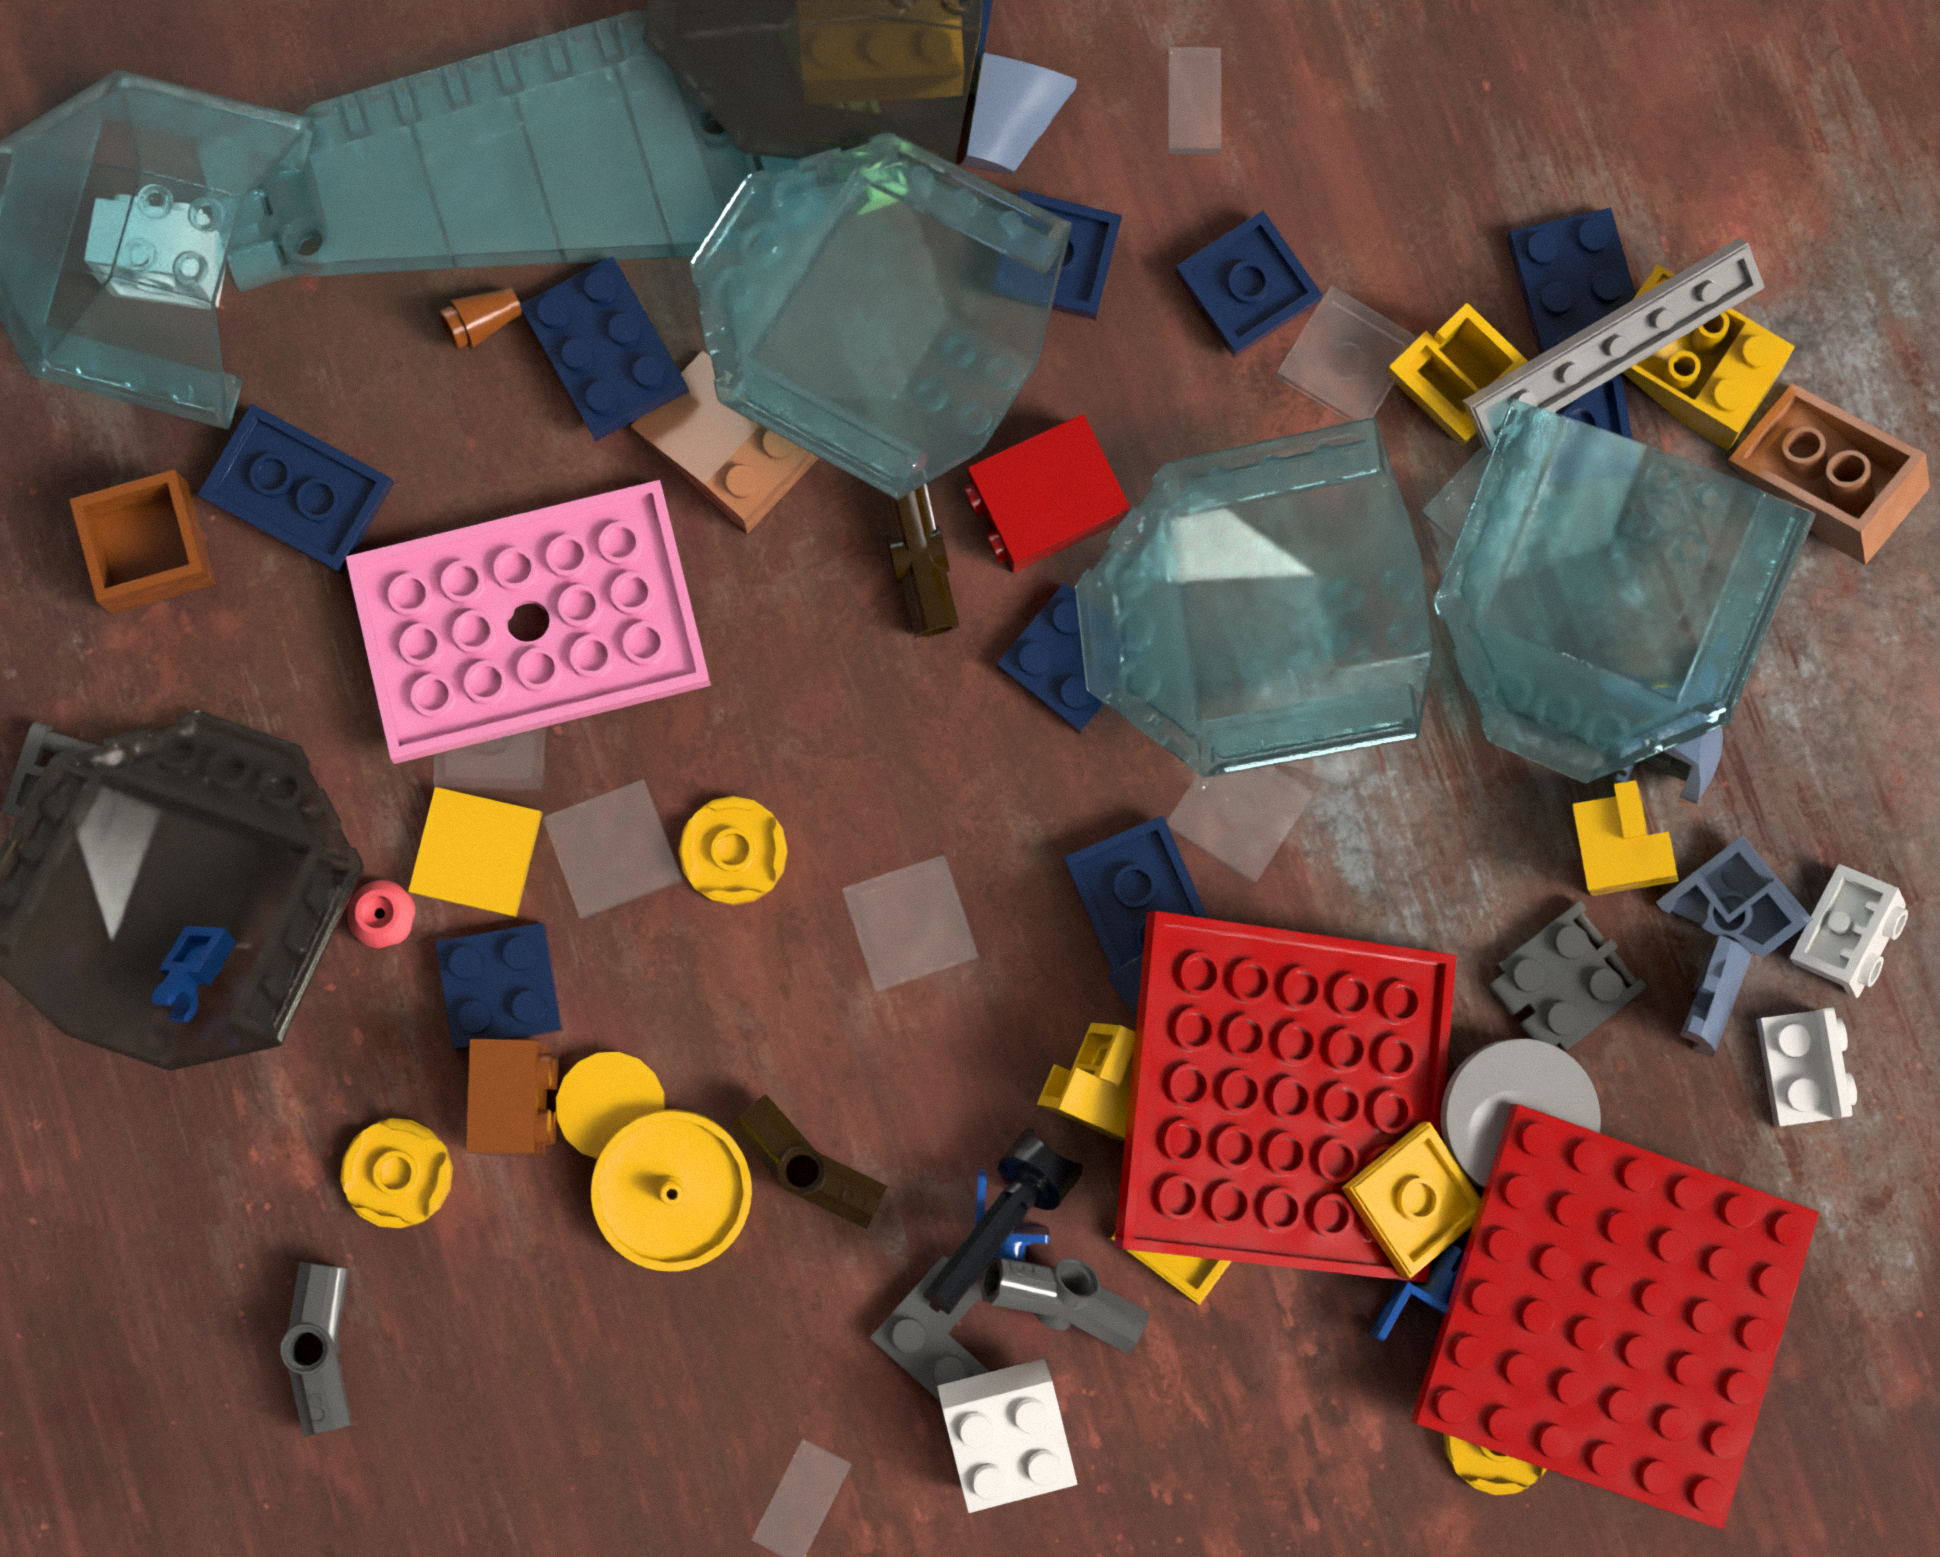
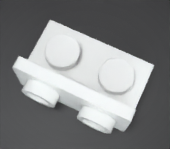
[1790,864,1908,998]
[1756,1007,1857,1127]

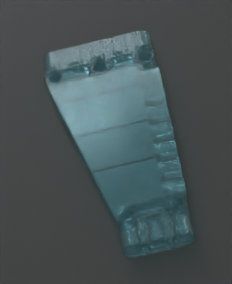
[197,0,830,292]

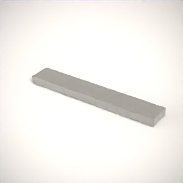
[1463,238,1765,450]

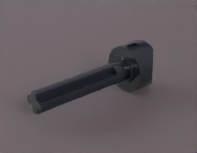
[923,1128,1083,1315]

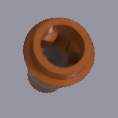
[438,286,522,350]

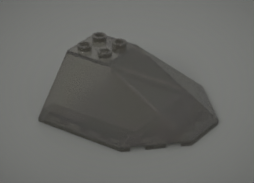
[642,0,982,178]
[0,710,364,1071]

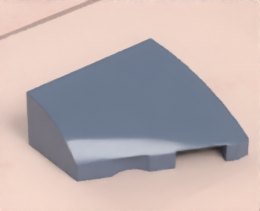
[961,53,1077,175]
[1656,835,1813,957]
[1680,935,1752,1058]

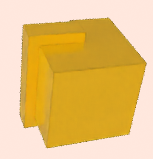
[1386,303,1529,446]
[1572,780,1679,896]
[1036,1023,1135,1141]

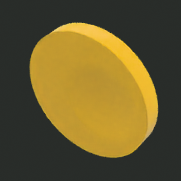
[591,1109,752,1272]

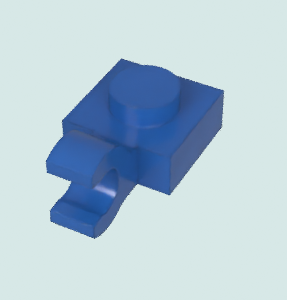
[151,926,237,1023]

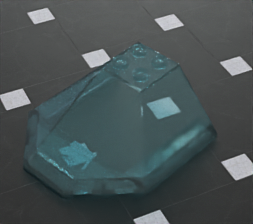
[0,69,315,430]
[690,132,1072,500]
[1434,398,1816,783]
[1075,417,1435,778]

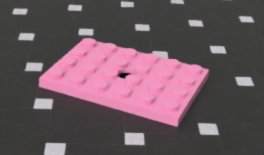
[346,480,711,764]

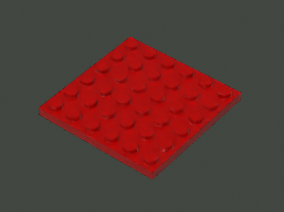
[1114,911,1457,1283]
[1410,1104,1819,1530]

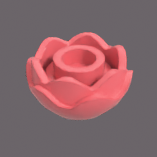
[347,880,416,949]

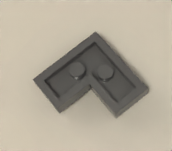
[870,1255,989,1402]

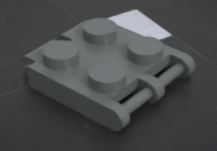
[1488,900,1649,1051]

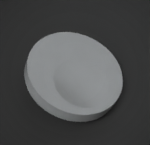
[1440,1039,1601,1190]

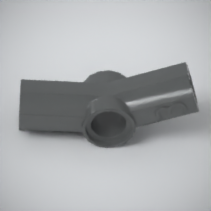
[980,1255,1150,1354]
[280,1262,353,1437]

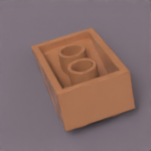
[630,350,819,534]
[1728,383,1930,565]

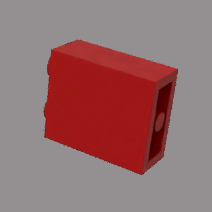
[962,413,1131,573]

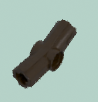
[877,470,959,638]
[730,1094,888,1230]

